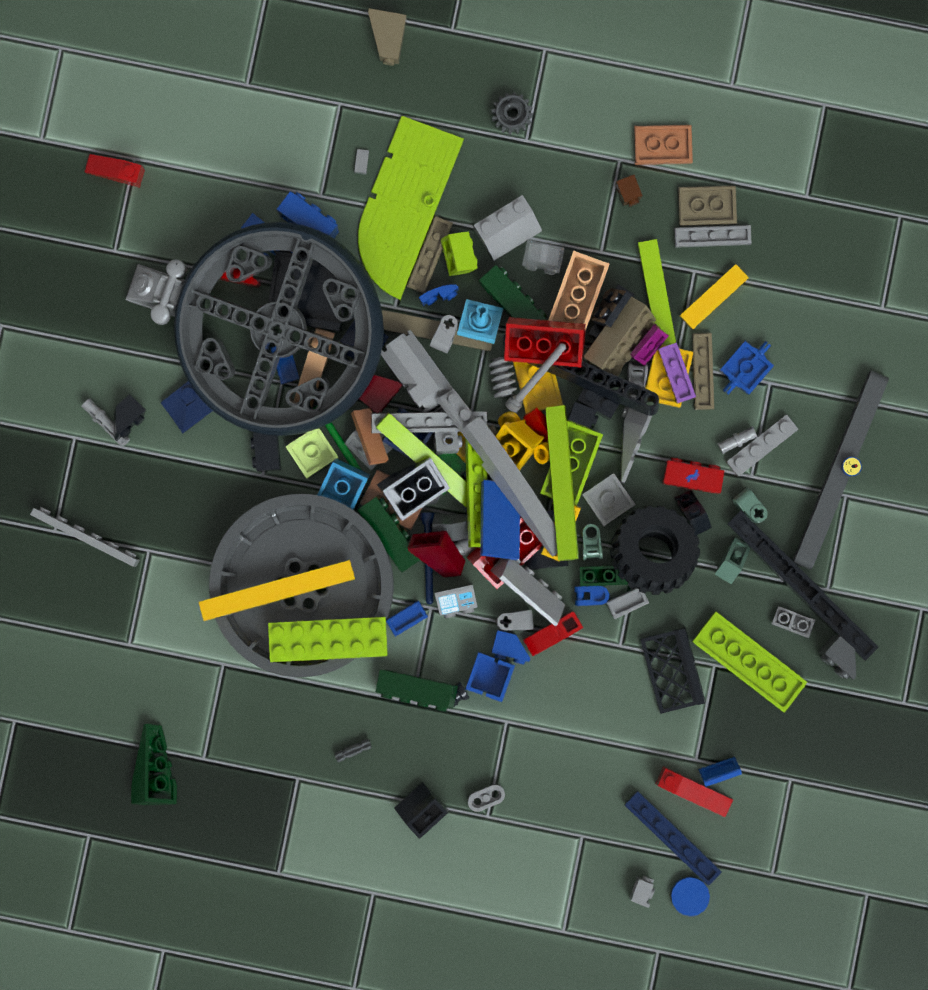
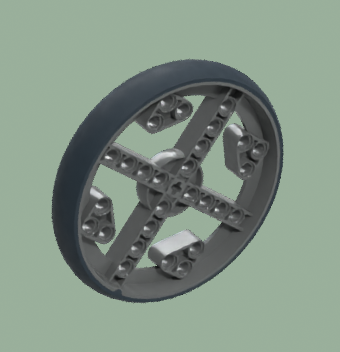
[174,222,384,436]

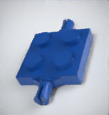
[720,341,774,395]

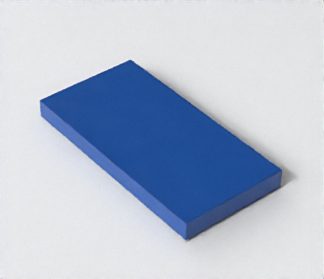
[480,480,520,560]

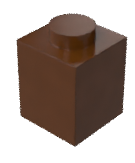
[615,175,643,207]

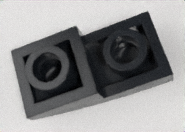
[526,549,569,570]

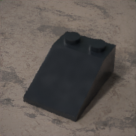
[377,457,450,521]

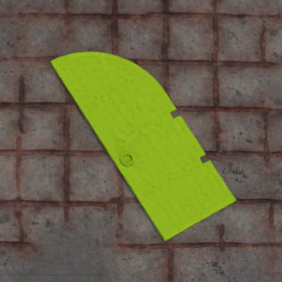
[358,116,464,300]

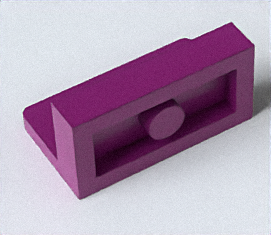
[630,324,669,366]

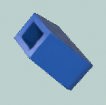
[492,630,530,665]

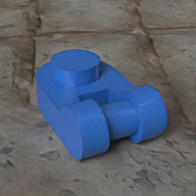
[574,586,609,606]

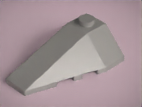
[620,406,652,484]

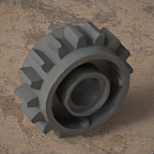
[491,92,533,135]

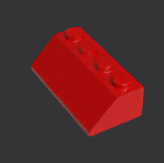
[504,317,586,367]
[466,516,543,589]

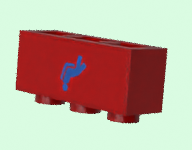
[662,458,725,494]

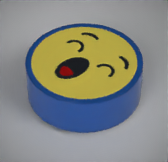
[841,457,862,476]

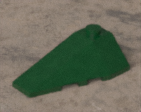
[131,724,177,805]

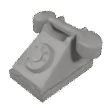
[125,259,187,325]

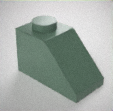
[715,537,751,584]

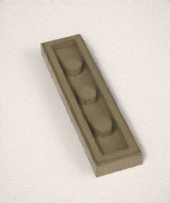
[407,216,453,294]
[692,333,714,410]

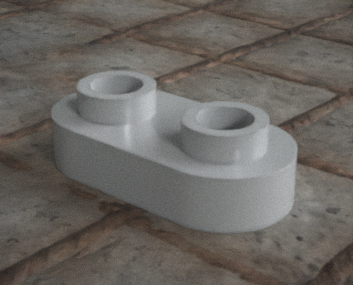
[468,784,505,812]

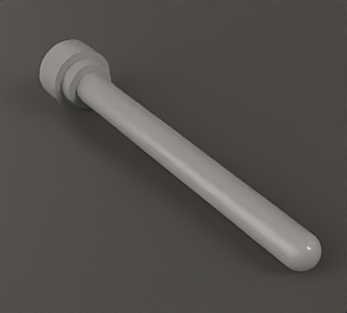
[505,343,566,413]

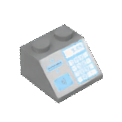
[435,585,478,618]

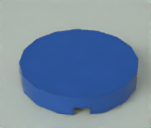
[671,876,710,916]

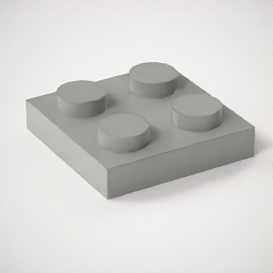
[582,473,636,526]

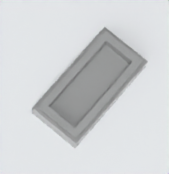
[606,588,649,619]

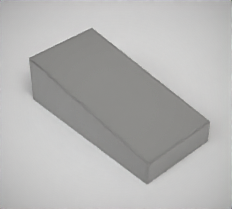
[354,149,369,174]

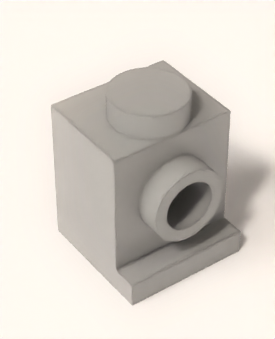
[433,432,462,455]
[629,875,655,908]

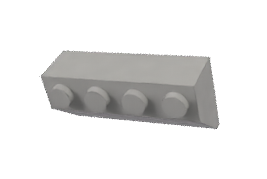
[490,558,565,627]

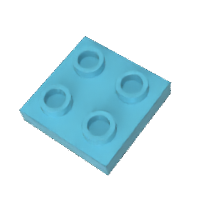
[457,299,503,344]

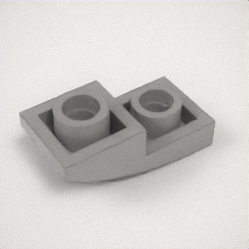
[772,606,816,638]

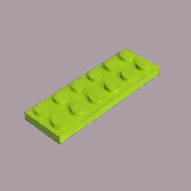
[692,611,808,713]
[268,617,388,662]

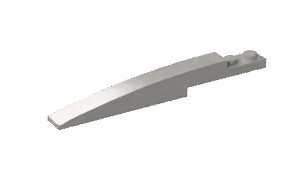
[437,388,558,557]

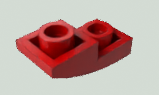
[523,407,548,442]

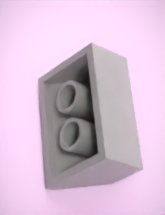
[474,195,542,261]

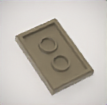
[678,186,737,226]

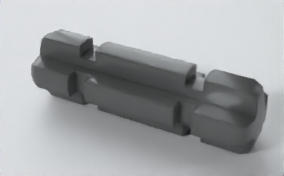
[335,739,372,762]

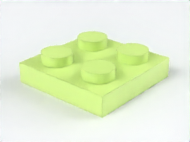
[285,428,339,479]

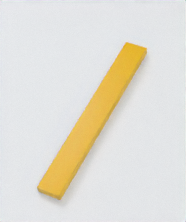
[199,560,355,621]

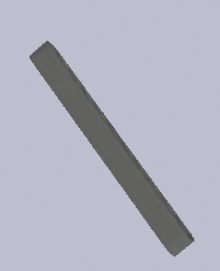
[792,370,889,570]

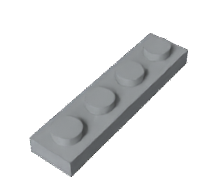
[726,414,798,477]

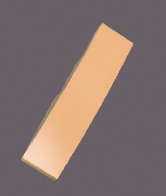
[294,328,335,407]

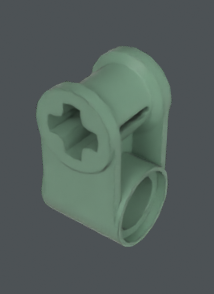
[732,487,768,523]
[582,524,603,561]

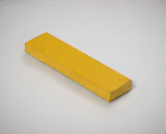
[680,264,749,330]

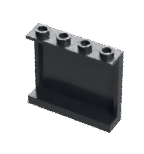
[268,250,348,331]

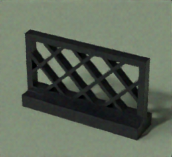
[640,627,706,714]

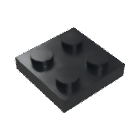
[590,288,632,328]

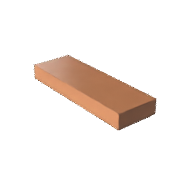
[351,408,389,465]

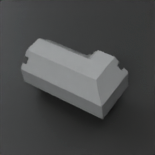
[381,330,453,412]

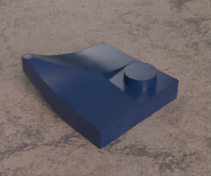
[161,382,213,434]

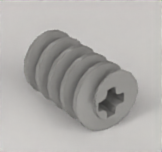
[489,357,517,398]

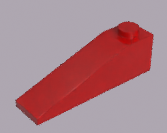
[655,766,733,817]

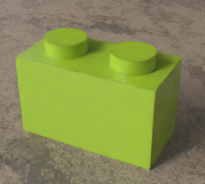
[441,231,477,276]

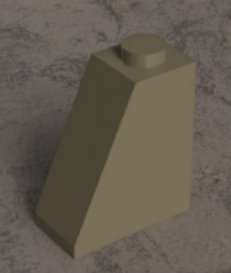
[368,8,407,66]

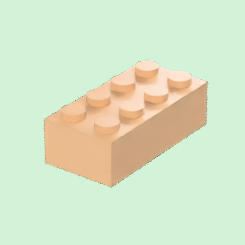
[548,251,610,330]

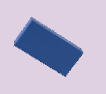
[271,346,300,385]
[386,600,428,637]
[698,757,742,787]

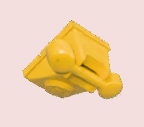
[487,411,550,476]

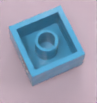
[317,458,370,510]

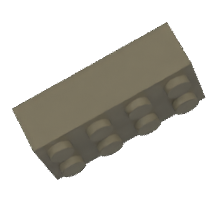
[584,296,656,376]

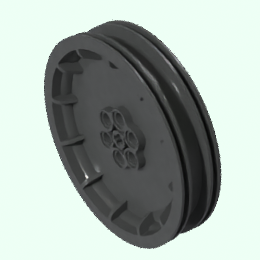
[209,494,394,677]

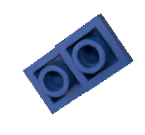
[419,284,459,306]

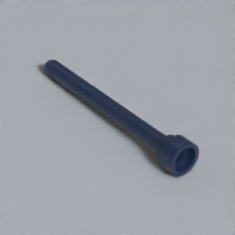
[420,512,435,605]

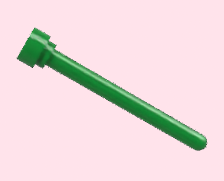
[313,405,368,483]

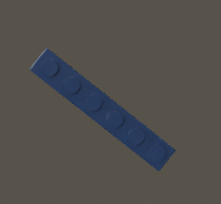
[624,791,722,886]

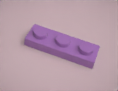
[658,343,696,404]

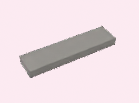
[674,225,752,248]

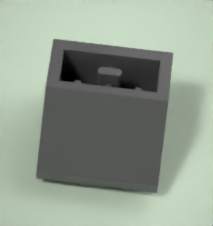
[818,635,856,680]

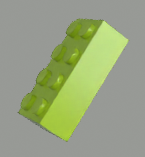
[539,421,603,505]

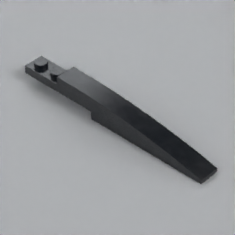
[727,511,879,661]

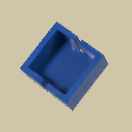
[465,652,515,702]

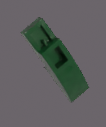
[580,566,628,586]

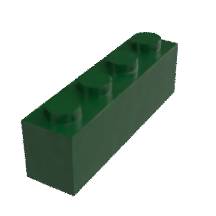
[479,265,548,320]
[358,495,420,573]
[375,669,458,712]

